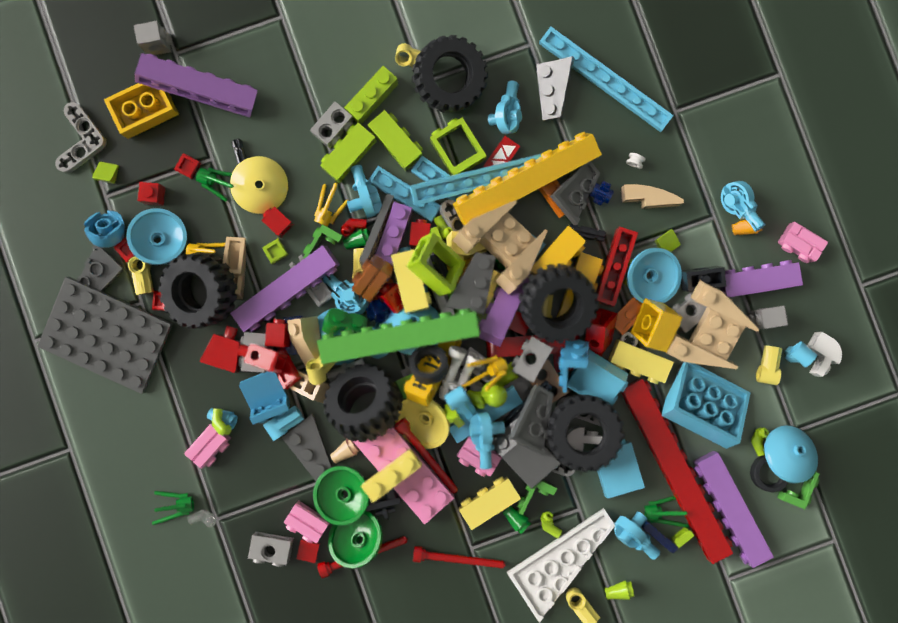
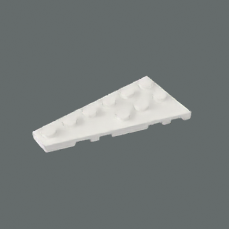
[507,508,615,623]

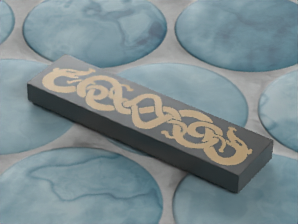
[359,194,395,267]

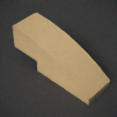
[621,184,684,209]
[223,237,246,299]

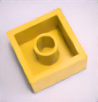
[630,298,683,353]

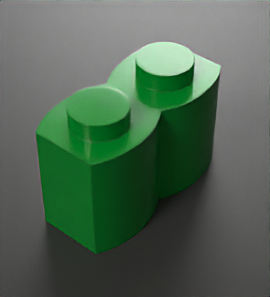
[322,308,368,336]

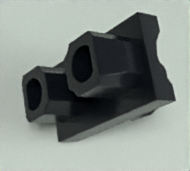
[366,488,402,520]

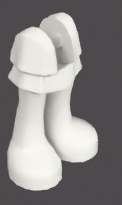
[439,346,485,400]

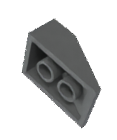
[492,417,561,489]

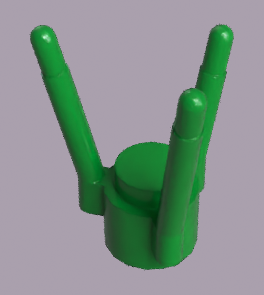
[196,168,234,202]
[152,491,194,525]
[644,496,689,528]

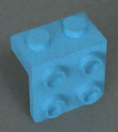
[559,340,589,393]
[239,371,290,425]

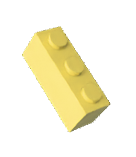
[391,250,432,315]
[608,339,674,384]
[361,448,422,502]
[459,476,521,530]

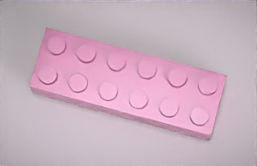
[354,428,454,524]

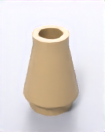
[330,439,360,464]

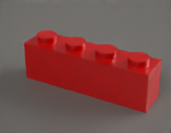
[596,227,638,307]

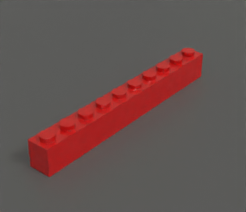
[620,379,733,564]

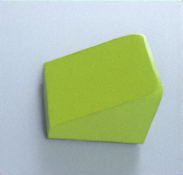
[92,162,119,184]
[654,229,681,252]

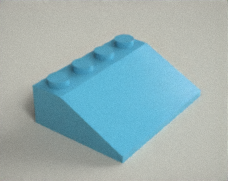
[661,362,751,449]

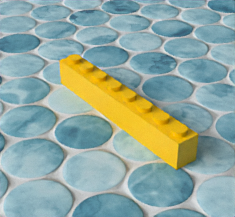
[453,132,602,226]

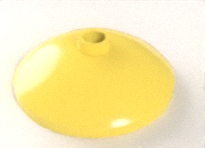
[230,156,288,214]
[395,398,450,449]

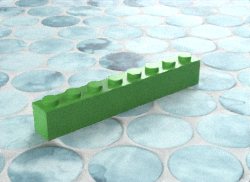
[317,308,480,364]

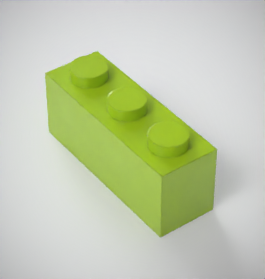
[344,66,399,125]
[368,110,423,171]
[320,123,377,184]

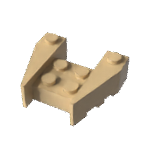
[452,201,547,295]
[667,280,759,369]

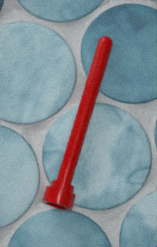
[393,417,458,493]
[317,536,408,579]
[413,546,505,568]

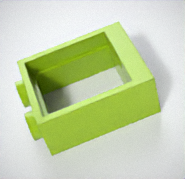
[430,117,487,175]
[406,232,466,297]

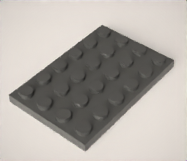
[37,277,173,394]

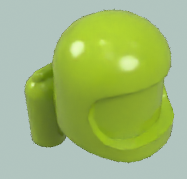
[467,381,508,409]

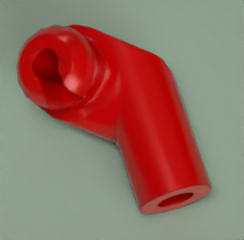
[340,218,367,237]

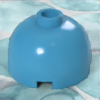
[84,210,126,248]

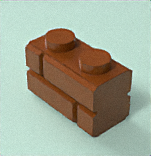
[352,254,394,302]

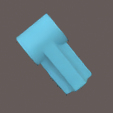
[784,341,817,367]
[444,385,478,422]
[263,405,304,441]

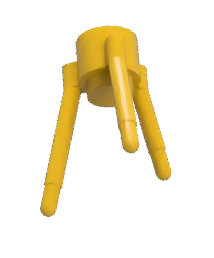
[314,183,349,227]
[186,243,225,254]
[461,356,508,391]

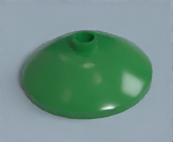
[313,466,370,525]
[328,511,382,569]

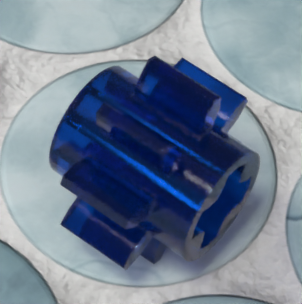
[590,181,614,206]
[366,299,391,324]

